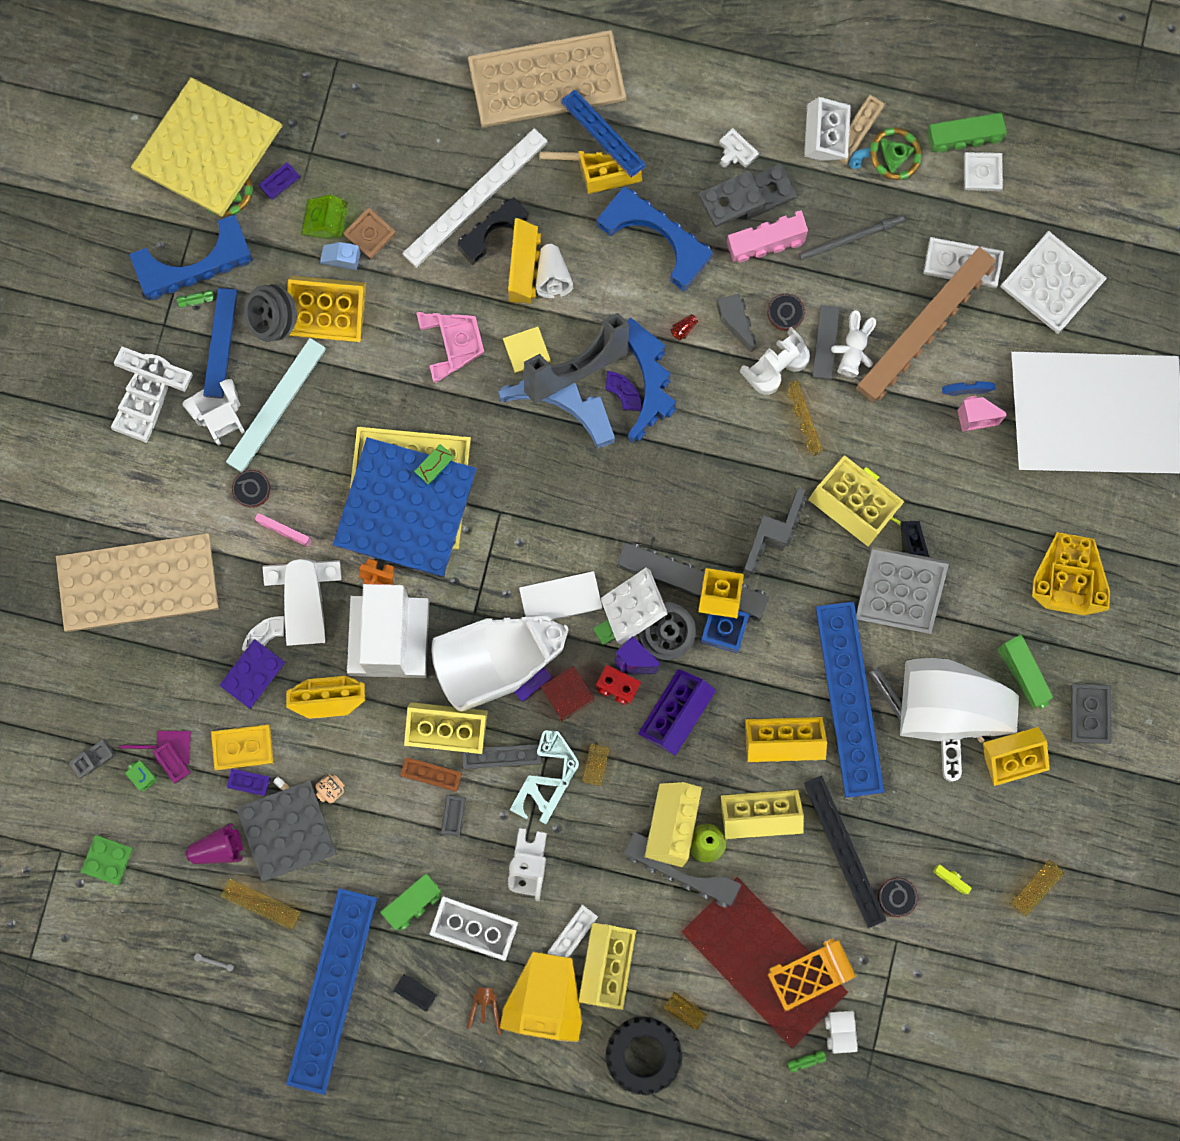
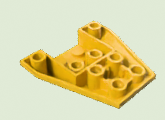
[1032,532,1110,616]
[500,952,582,1042]

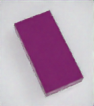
[152,740,191,784]

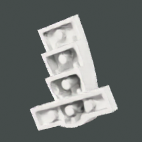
[111,347,193,443]
[263,558,342,646]

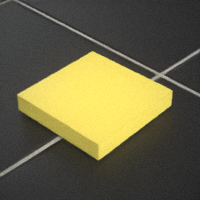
[503,327,551,374]

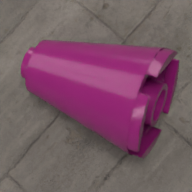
[186,823,243,864]

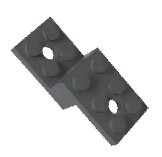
[699,164,797,228]
[742,488,807,578]

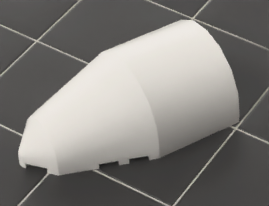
[431,616,569,712]

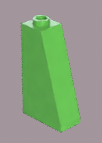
[997,635,1053,709]

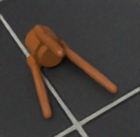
[467,988,502,1035]

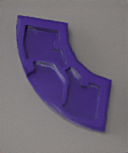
[605,371,642,412]

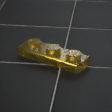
[1010,860,1065,917]

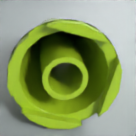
[690,824,726,863]

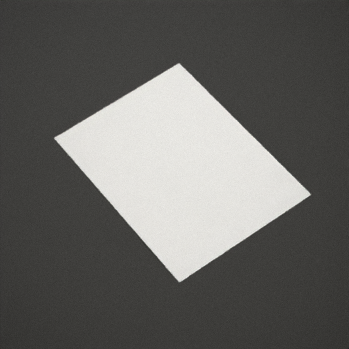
[1011,352,1180,473]

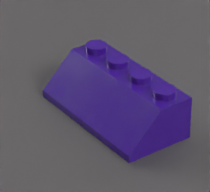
[638,669,716,756]

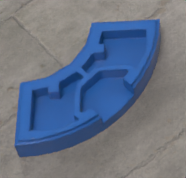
[942,381,996,396]

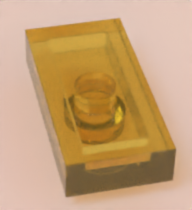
[582,744,610,786]
[664,991,707,1031]

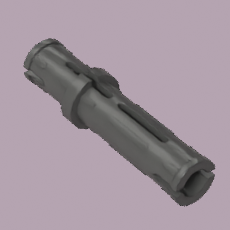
[869,667,902,722]

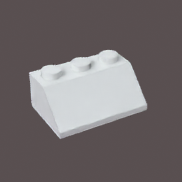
[805,97,850,160]

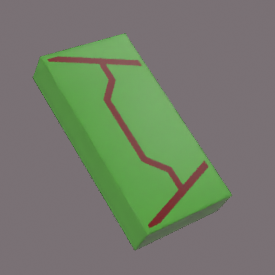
[414,444,455,485]

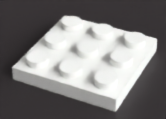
[600,567,668,645]

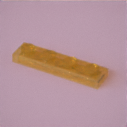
[787,380,823,456]
[221,878,301,930]

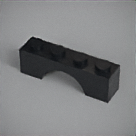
[457,197,529,266]

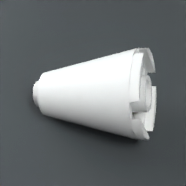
[536,244,573,298]

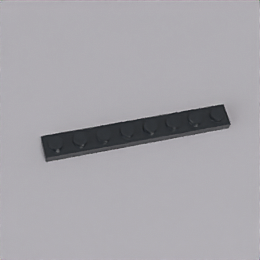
[803,775,886,929]

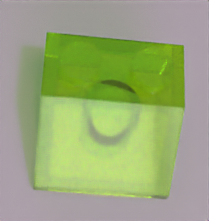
[301,194,348,240]

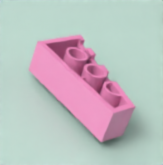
[727,210,808,262]

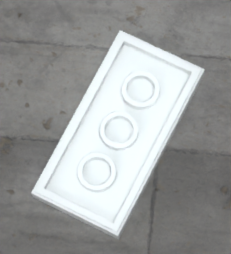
[923,237,1004,288]
[519,571,602,620]

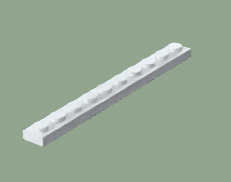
[403,128,547,268]

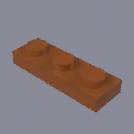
[400,757,462,792]

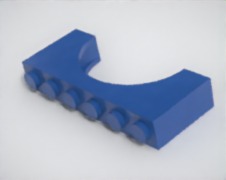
[596,186,713,292]
[129,215,253,300]

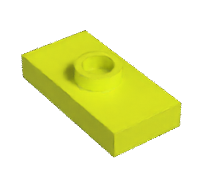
[933,864,972,895]

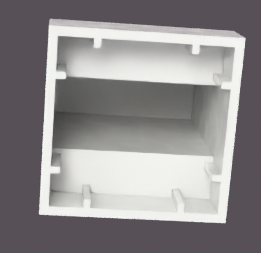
[347,584,430,678]

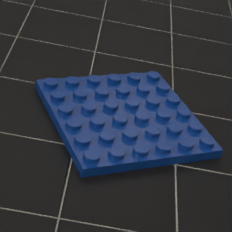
[333,437,477,578]

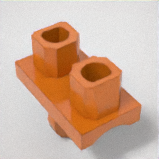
[359,559,394,585]

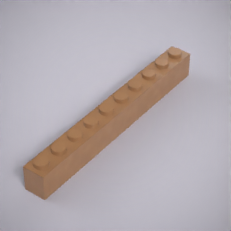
[856,246,997,403]

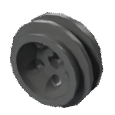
[244,284,297,342]
[637,602,696,660]

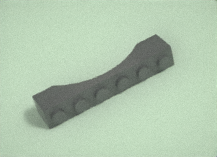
[624,832,742,909]

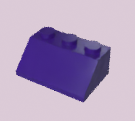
[615,636,660,674]

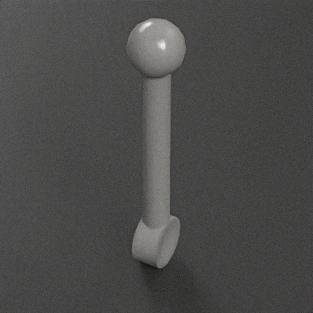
[194,954,234,971]

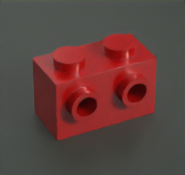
[596,664,641,706]

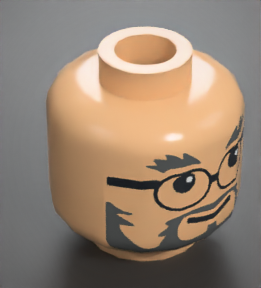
[316,774,345,803]

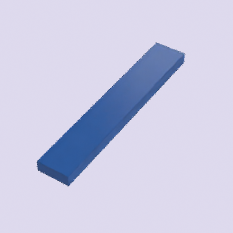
[561,90,646,178]
[203,288,238,399]

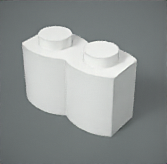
[825,1011,858,1054]

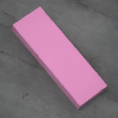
[255,513,311,547]

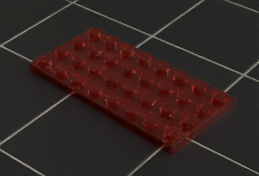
[681,877,848,1048]

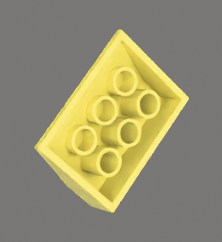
[808,455,904,547]

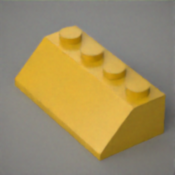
[508,218,541,304]
[745,717,827,762]

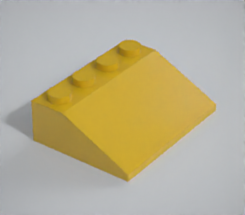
[287,276,366,342]

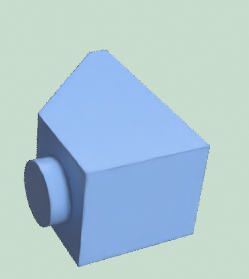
[320,242,360,270]

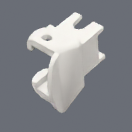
[182,379,245,446]
[508,828,547,901]

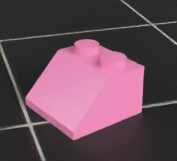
[957,396,1006,432]

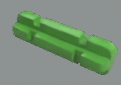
[177,290,214,308]
[787,1051,826,1072]

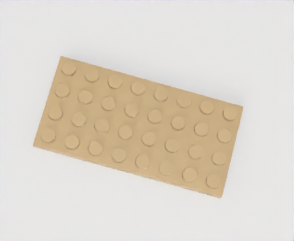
[468,30,626,128]
[56,533,219,632]

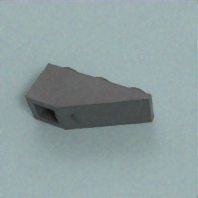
[716,294,756,352]

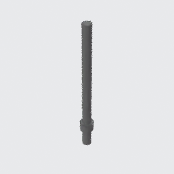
[799,215,905,260]

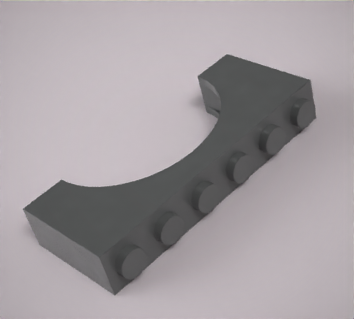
[524,313,629,404]

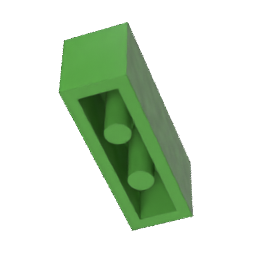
[380,874,442,931]

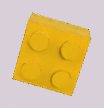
[699,568,744,618]

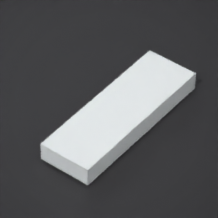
[547,905,598,958]

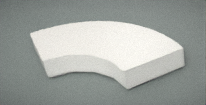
[242,616,285,651]

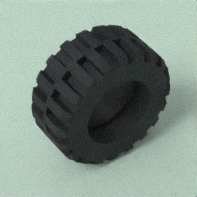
[605,1017,682,1095]

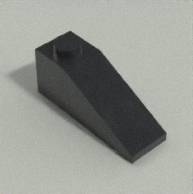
[900,521,930,558]

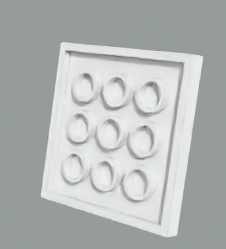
[1001,231,1106,334]

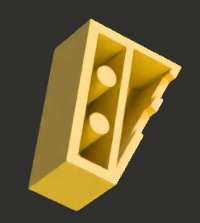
[579,151,642,194]

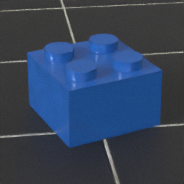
[700,611,749,654]

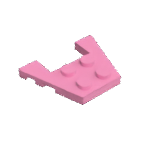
[417,312,484,383]

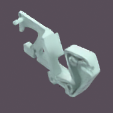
[510,730,579,824]

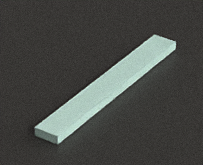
[226,338,326,473]

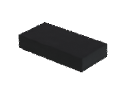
[393,974,437,1012]

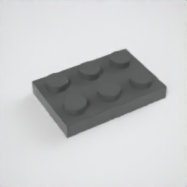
[1071,684,1111,744]

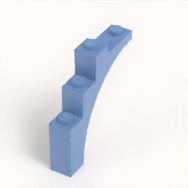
[498,380,615,449]

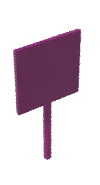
[120,731,191,764]

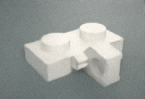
[719,128,759,168]

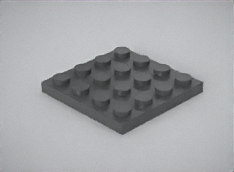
[236,780,337,882]

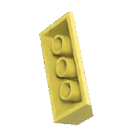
[404,702,487,754]
[644,782,702,867]
[721,790,804,839]
[579,923,636,1010]

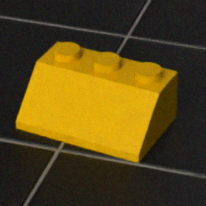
[983,727,1050,786]

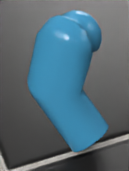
[849,147,870,169]

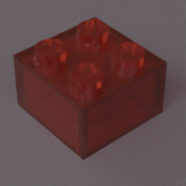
[541,666,594,722]

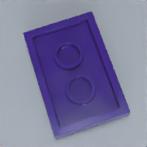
[219,639,286,709]

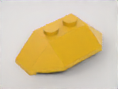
[286,676,365,719]

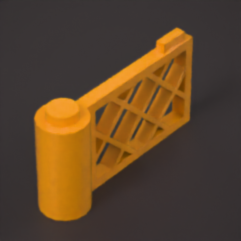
[768,938,856,1011]

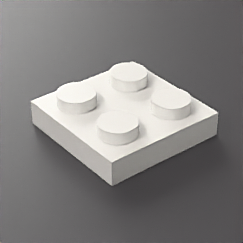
[964,153,1003,191]

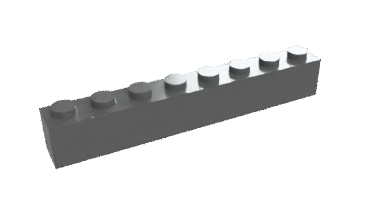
[617,542,769,621]

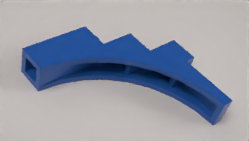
[627,317,676,443]

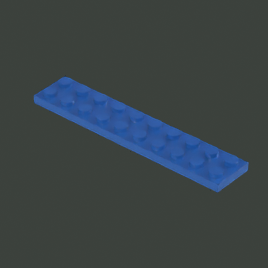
[815,602,884,798]
[286,888,378,1095]

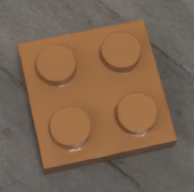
[343,208,396,260]

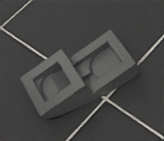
[69,739,116,778]

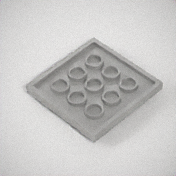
[856,546,949,634]

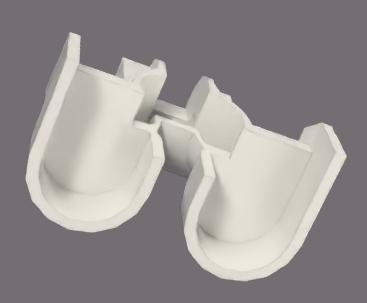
[740,327,810,395]

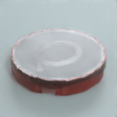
[767,293,805,331]
[232,470,270,508]
[878,878,918,917]

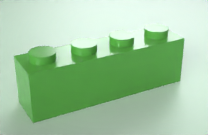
[927,113,1007,153]

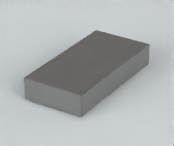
[441,795,466,837]

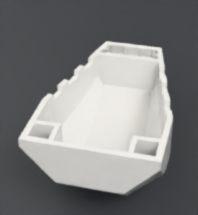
[900,658,1019,741]

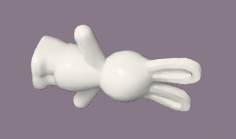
[831,310,876,378]

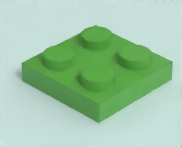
[81,835,133,886]

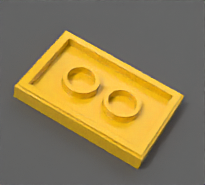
[211,725,274,771]

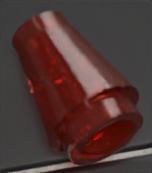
[670,314,698,341]

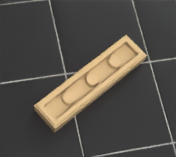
[838,95,885,165]

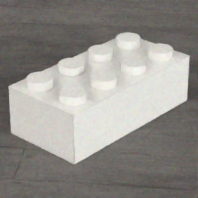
[430,897,518,961]

